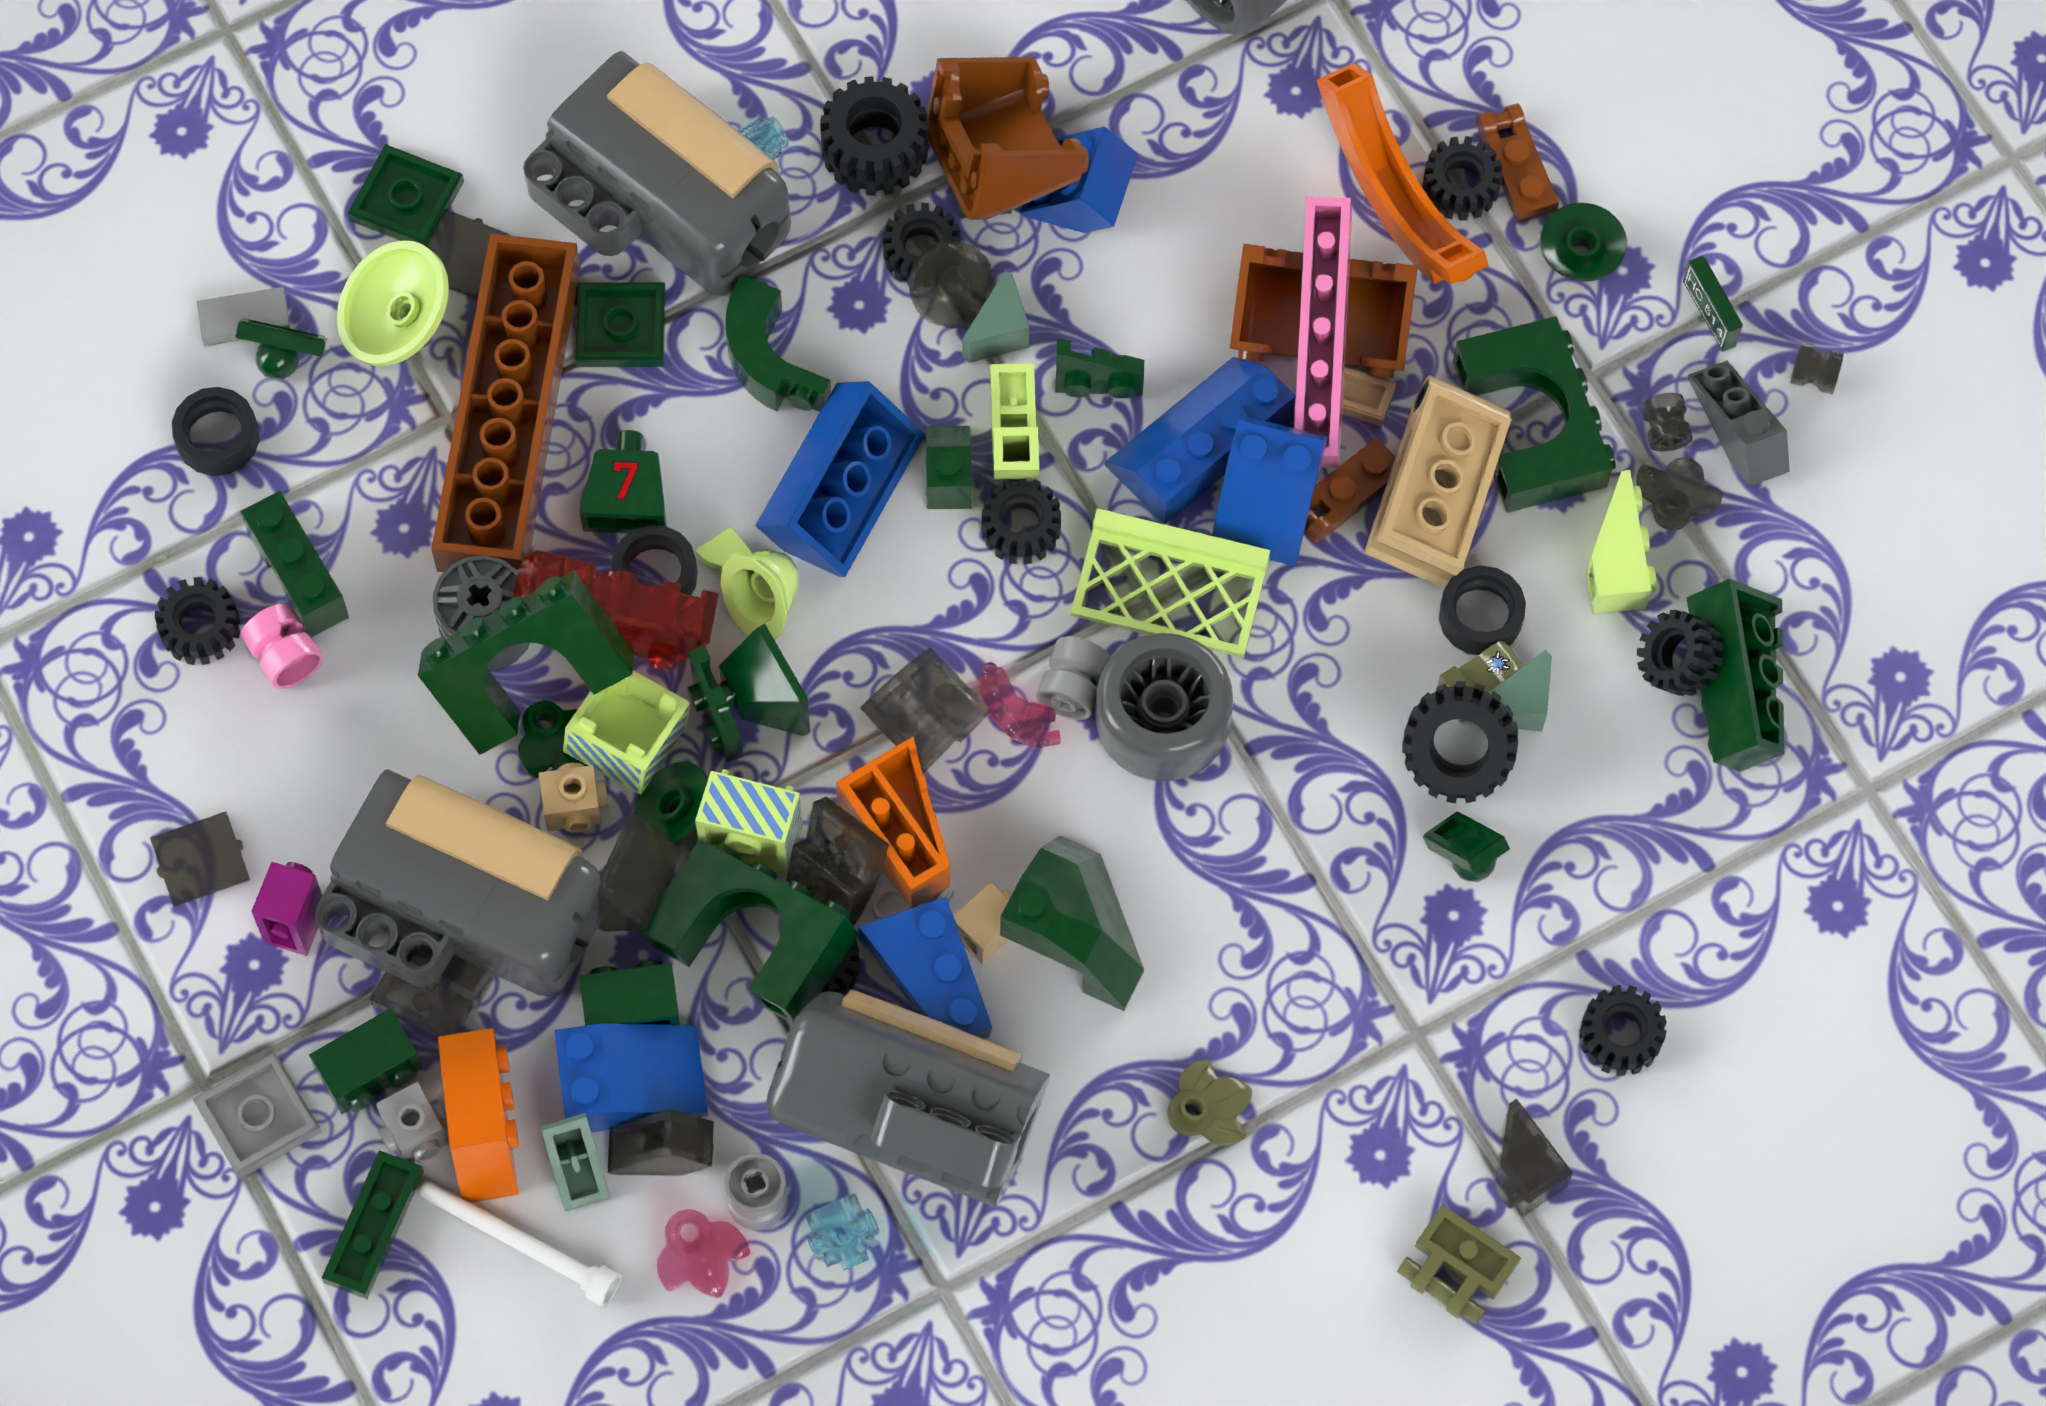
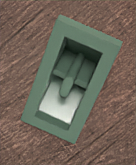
[962,271,1030,362]
[1488,650,1552,732]
[540,1113,610,1211]

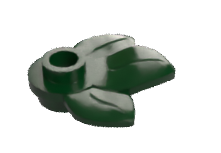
[518,700,588,779]

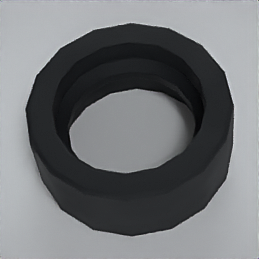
[171,387,260,476]
[611,525,698,615]
[1438,565,1526,655]

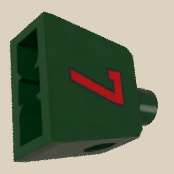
[580,430,667,533]

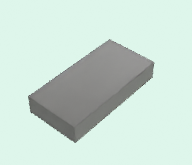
[197,287,290,346]

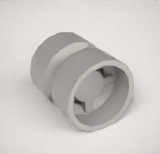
[1036,636,1111,720]
[724,1152,788,1231]

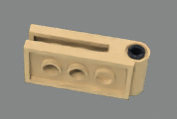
[1364,375,1511,588]

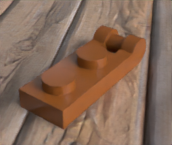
[1476,103,1559,223]
[1305,437,1396,544]

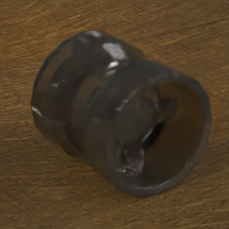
[1790,342,1844,395]
[1641,393,1693,452]

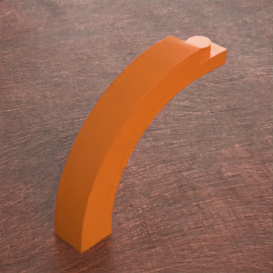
[1317,63,1489,284]

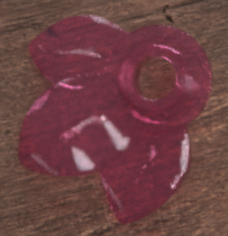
[657,1209,750,1298]

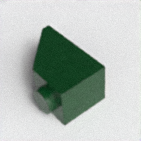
[926,425,971,509]

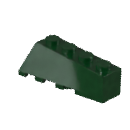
[1686,579,1784,772]

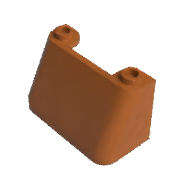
[926,57,1089,220]
[1230,244,1418,379]

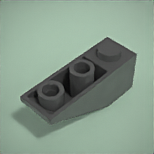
[1688,360,1790,486]

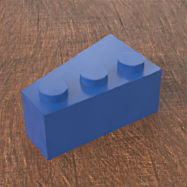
[857,897,992,1039]

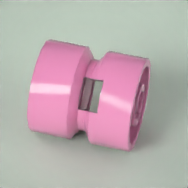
[241,603,324,689]

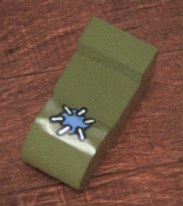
[1437,641,1524,723]

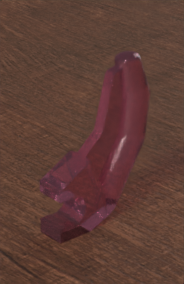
[978,662,1061,748]

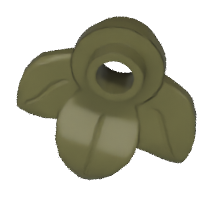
[1167,1060,1252,1146]

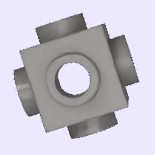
[376,1082,448,1163]

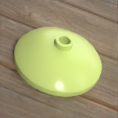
[337,241,449,366]

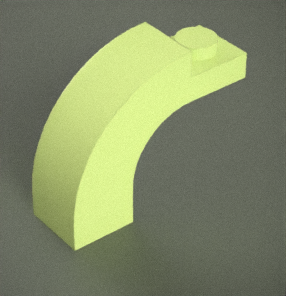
[990,363,1039,479]

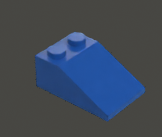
[1212,415,1328,566]
[554,1023,708,1132]

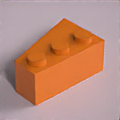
[836,736,950,909]
[438,1028,519,1203]

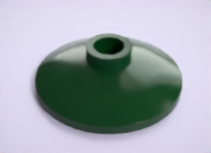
[1540,203,1627,282]
[634,761,708,846]

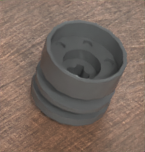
[433,555,530,671]

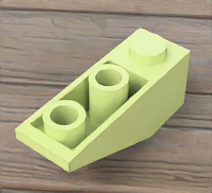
[1586,470,1657,614]

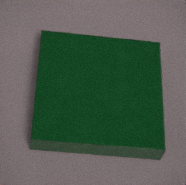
[347,144,464,248]
[575,282,666,367]

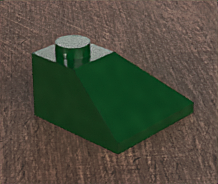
[718,624,810,736]

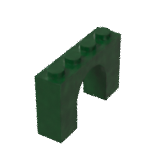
[1453,316,1616,513]
[418,571,634,755]
[639,840,859,1023]

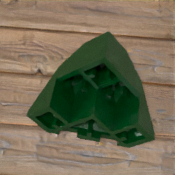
[1000,836,1144,1011]

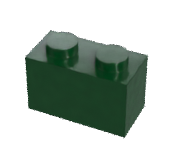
[579,960,680,1026]
[309,1008,423,1115]

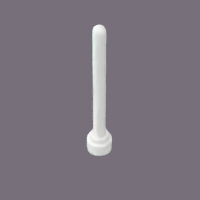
[418,1181,622,1308]

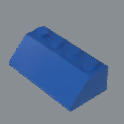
[1105,357,1296,524]
[755,381,925,577]

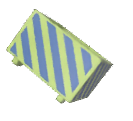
[563,670,691,795]
[695,769,803,876]

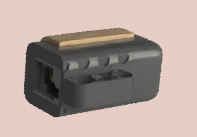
[523,51,791,295]
[315,769,606,997]
[766,989,1051,1207]

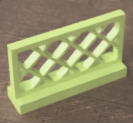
[1071,508,1270,658]

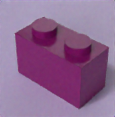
[251,861,323,956]

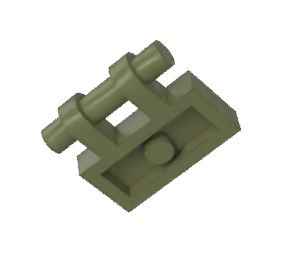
[1397,1205,1521,1325]

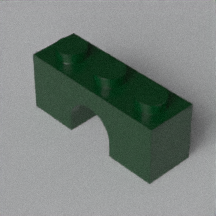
[240,491,349,637]

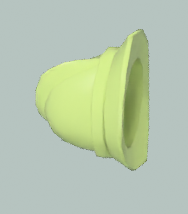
[720,548,799,640]

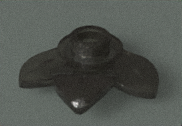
[1636,457,1723,530]

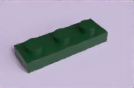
[321,1150,424,1299]

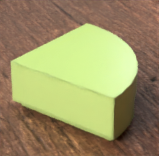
[695,526,752,569]

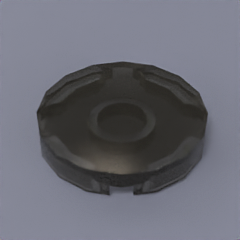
[909,241,995,328]

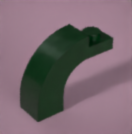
[725,274,831,412]

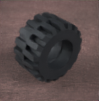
[820,76,929,196]
[1402,681,1519,803]

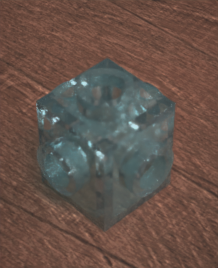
[805,1193,879,1271]

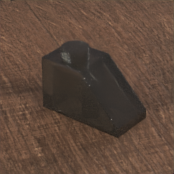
[1495,1099,1573,1217]
[607,1109,714,1176]

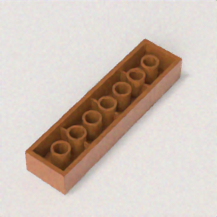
[431,233,581,582]

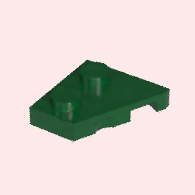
[1055,339,1144,399]
[687,646,744,762]

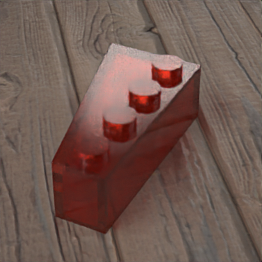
[512,550,719,669]

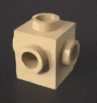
[539,763,609,832]

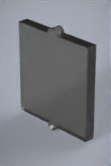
[426,209,511,300]
[150,811,250,907]

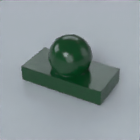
[235,318,327,380]
[1422,811,1510,882]

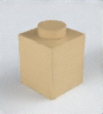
[953,882,1012,965]

